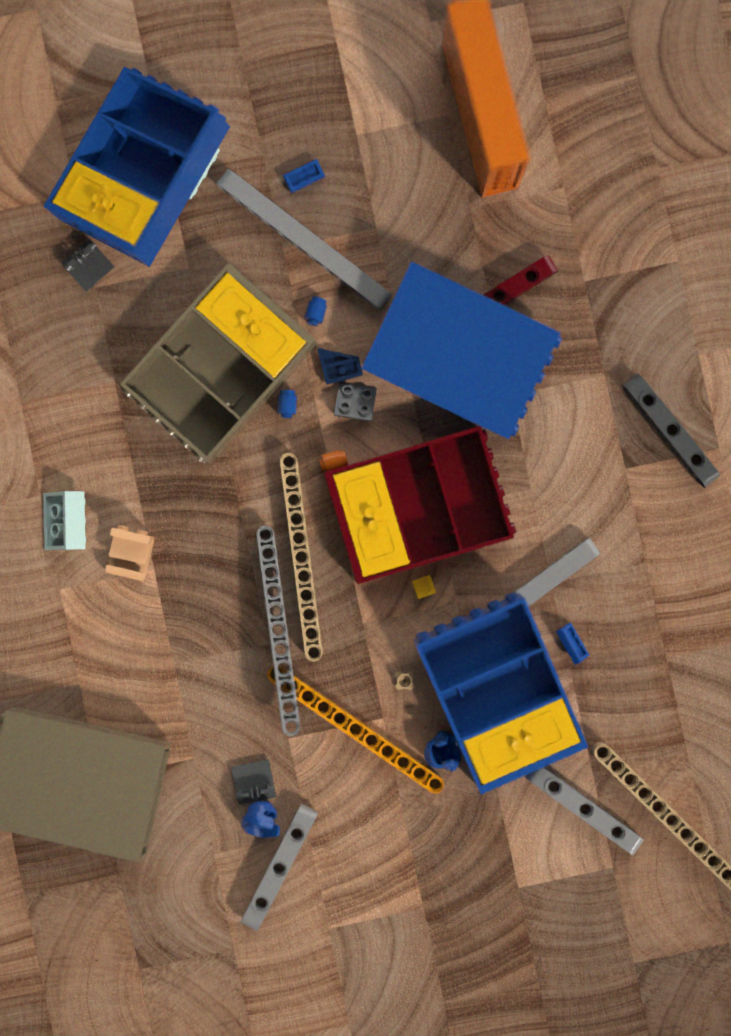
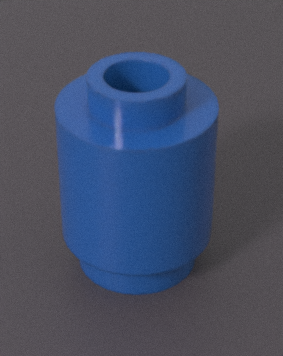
[304,296,327,326]
[277,390,297,418]

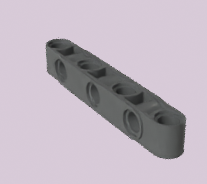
[622,373,720,488]

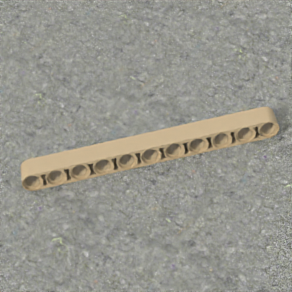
[280,453,323,662]
[591,742,731,891]

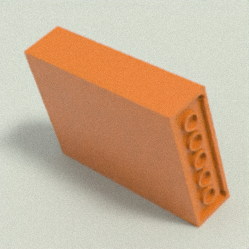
[442,0,530,198]

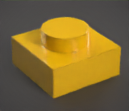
[412,575,436,599]

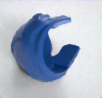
[424,731,461,772]
[241,801,280,838]

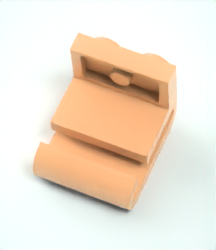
[106,525,154,582]

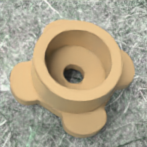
[395,671,414,690]

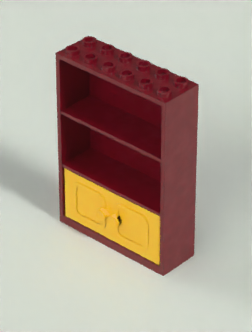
[324,426,516,585]

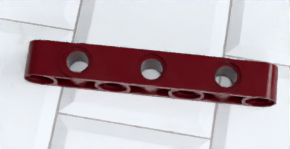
[483,254,559,306]

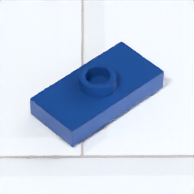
[283,159,325,194]
[556,622,590,665]

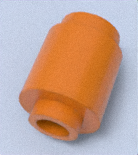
[319,450,349,471]

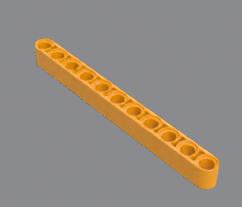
[267,665,444,793]

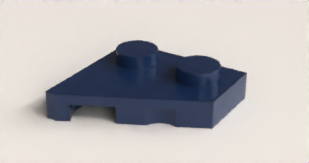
[317,348,363,385]

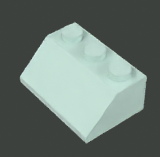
[43,491,86,550]

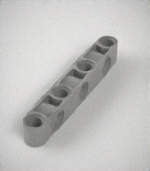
[525,767,644,855]
[240,804,318,931]

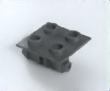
[61,238,114,292]
[334,382,377,422]
[231,759,276,805]

